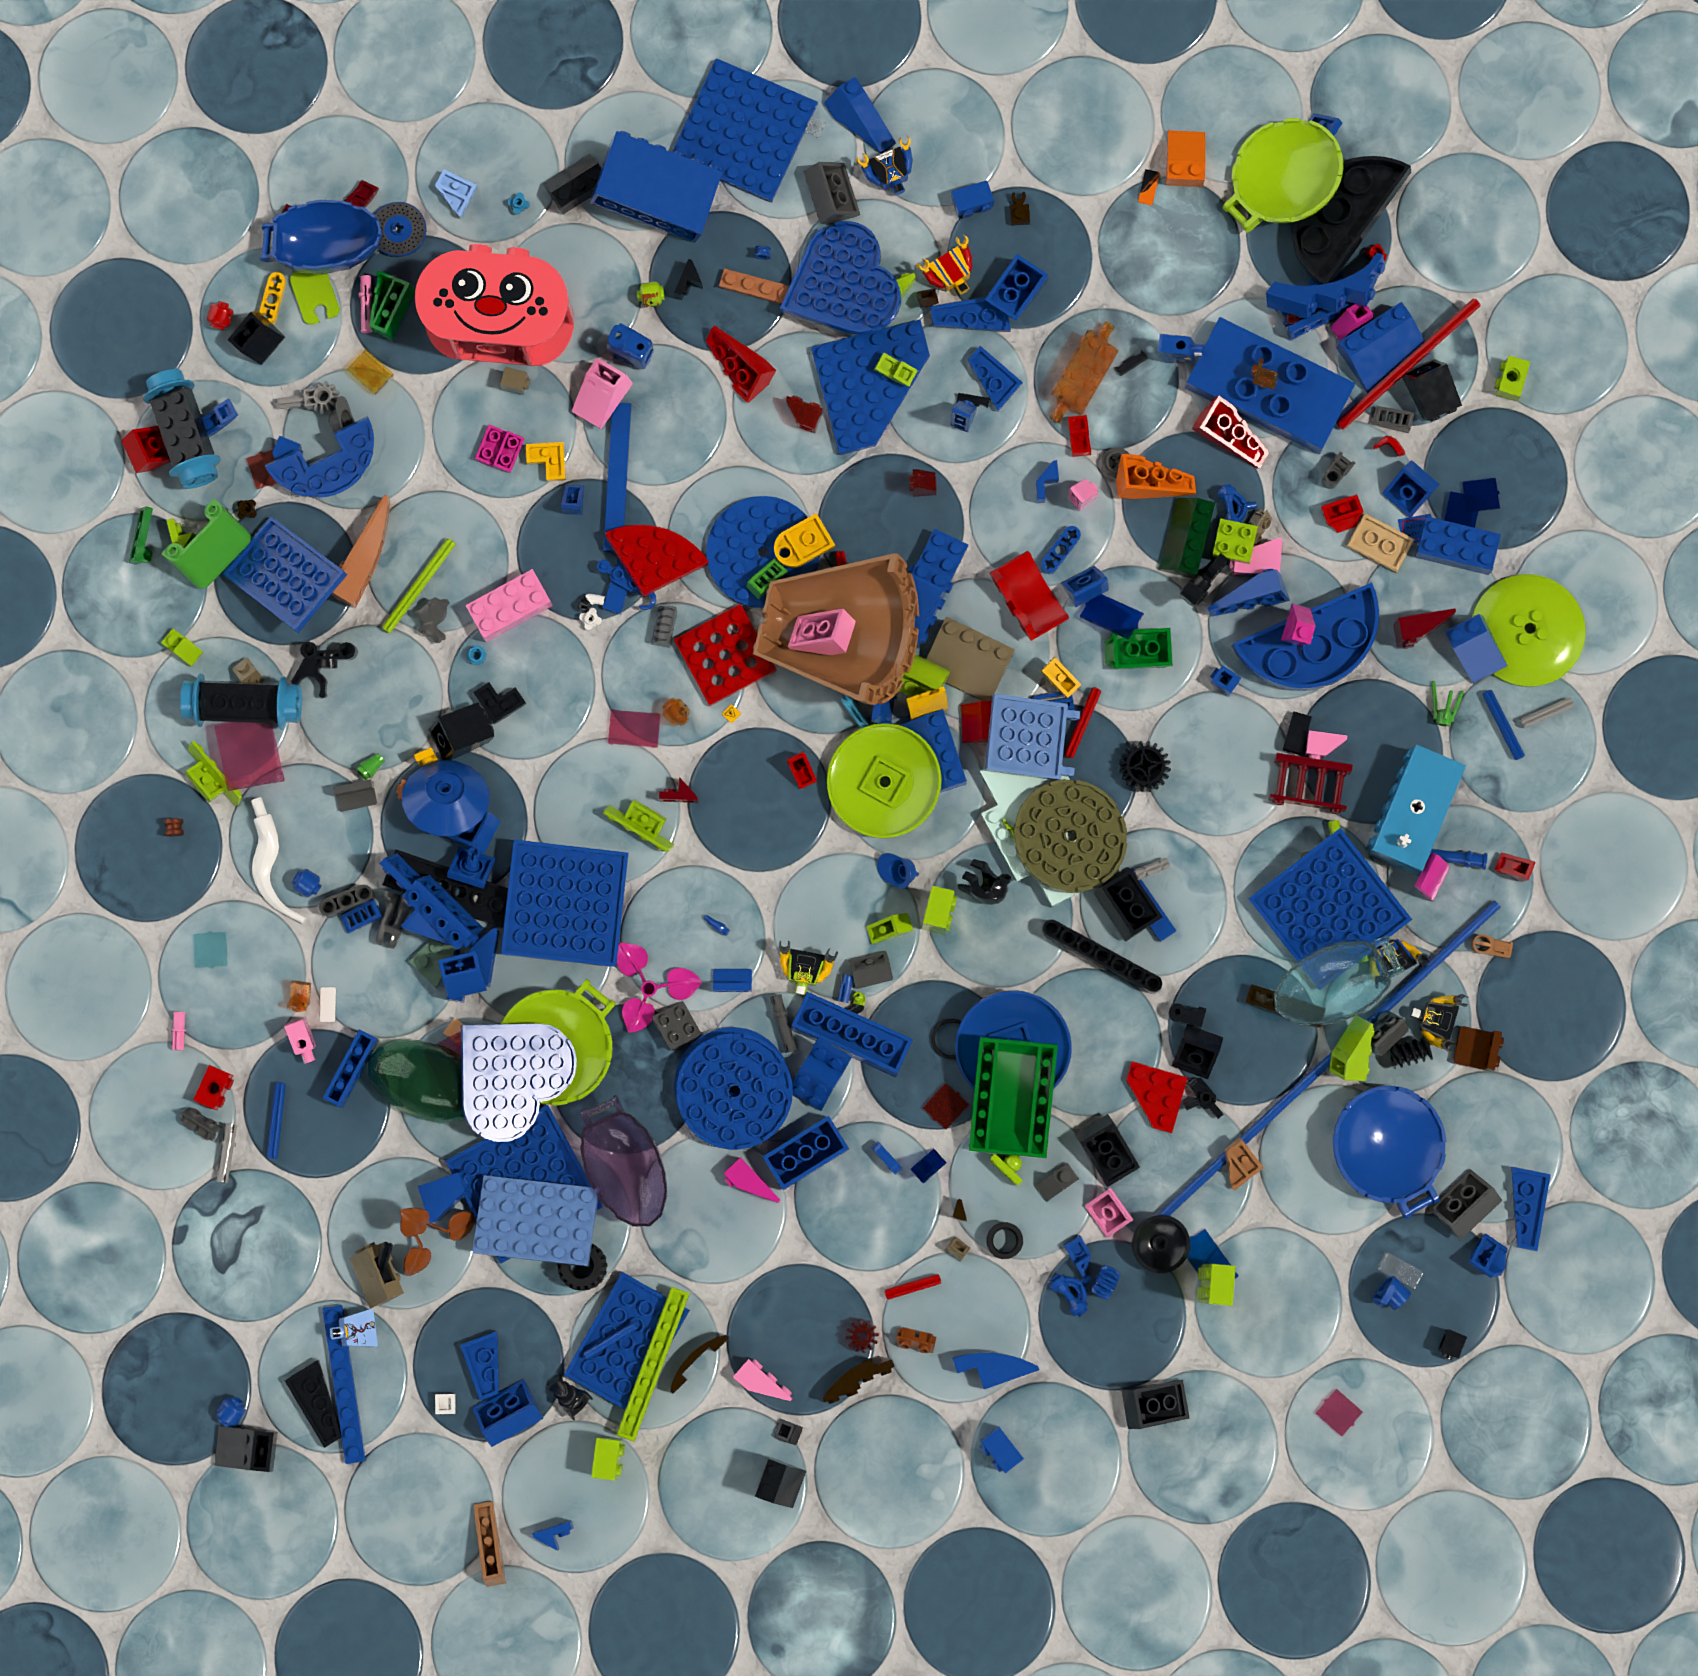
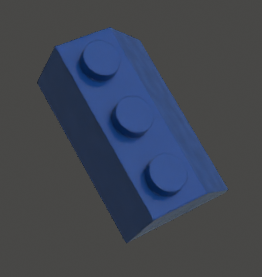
[472,1379,543,1447]

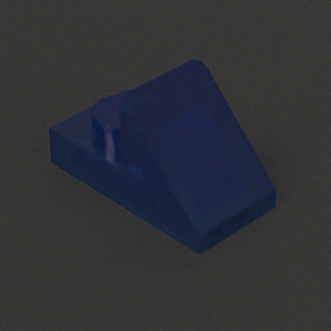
[910,1149,947,1183]

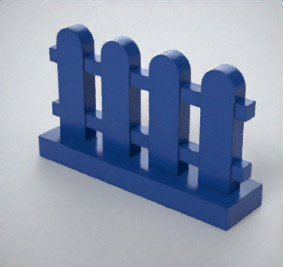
[1275,274,1354,340]

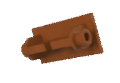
[895,1327,936,1353]

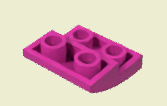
[474,424,525,473]
[1414,853,1450,902]

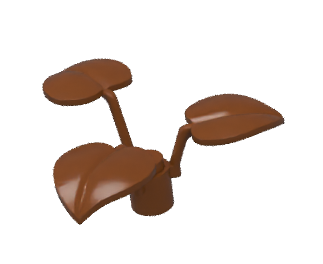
[400,1208,475,1276]

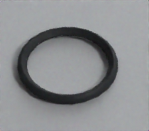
[931,1019,961,1059]

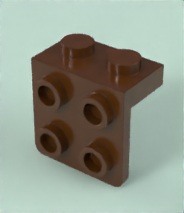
[1454,1026,1504,1072]

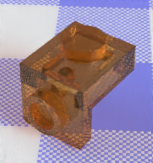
[1251,358,1278,390]
[287,980,311,1012]

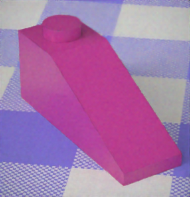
[724,1157,781,1203]

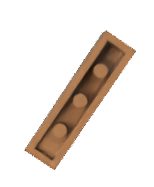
[473,1501,506,1587]

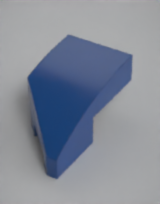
[1063,1235,1091,1278]

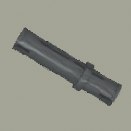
[770,994,797,1053]

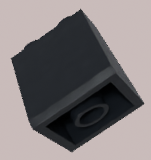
[1402,359,1462,422]
[428,702,494,761]
[755,1457,806,1508]

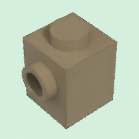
[500,367,531,395]

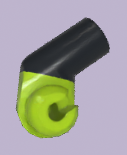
[847,991,866,1014]

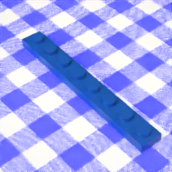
[322,1305,366,1464]

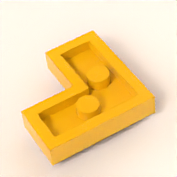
[526,442,566,482]

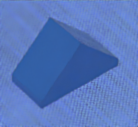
[561,485,584,515]

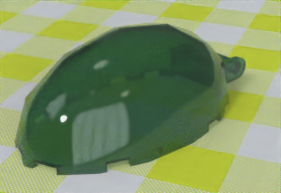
[368,1040,465,1124]

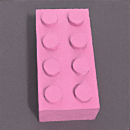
[466,569,553,642]

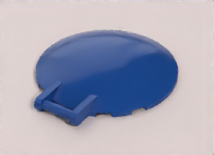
[1333,1086,1446,1219]

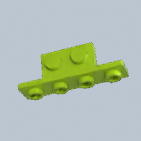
[185,741,242,806]
[603,799,675,852]

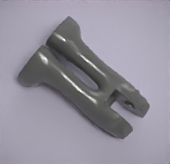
[376,890,412,949]

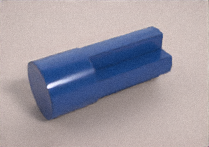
[837,974,853,1003]

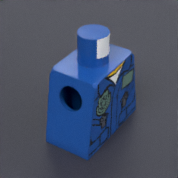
[1158,334,1204,363]

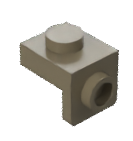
[232,657,264,682]

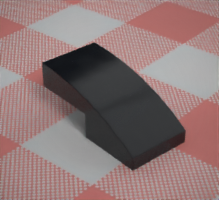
[1282,711,1312,755]

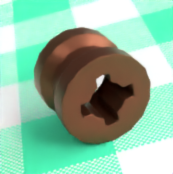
[164,818,184,837]

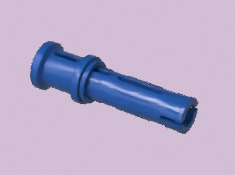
[1427,849,1488,870]

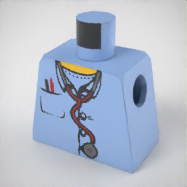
[330,1309,378,1347]

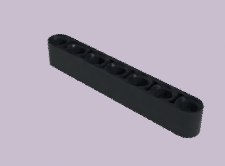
[1042,919,1162,994]

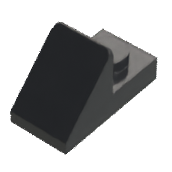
[674,259,703,300]

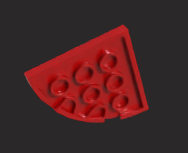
[605,525,709,597]

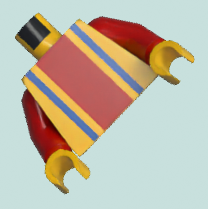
[916,234,972,295]

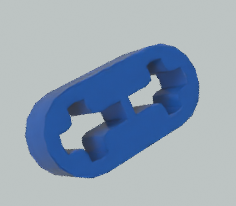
[871,1141,902,1175]

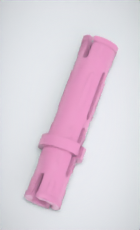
[358,275,374,333]

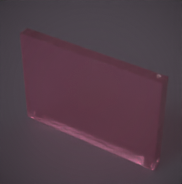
[608,709,661,748]

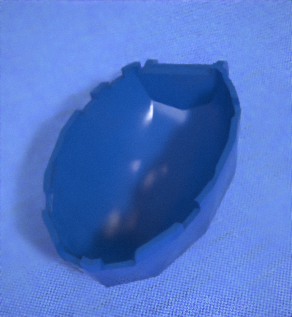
[260,200,382,274]

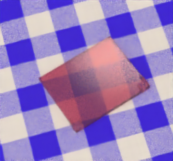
[214,722,285,791]

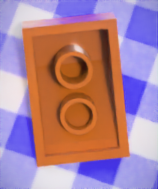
[1165,130,1206,187]

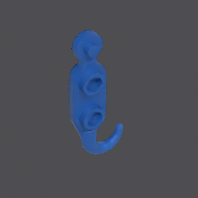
[597,560,656,610]

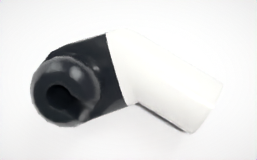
[578,594,605,611]

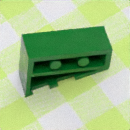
[369,270,416,340]

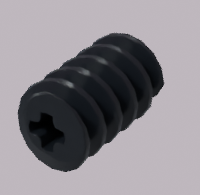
[1389,1037,1433,1069]

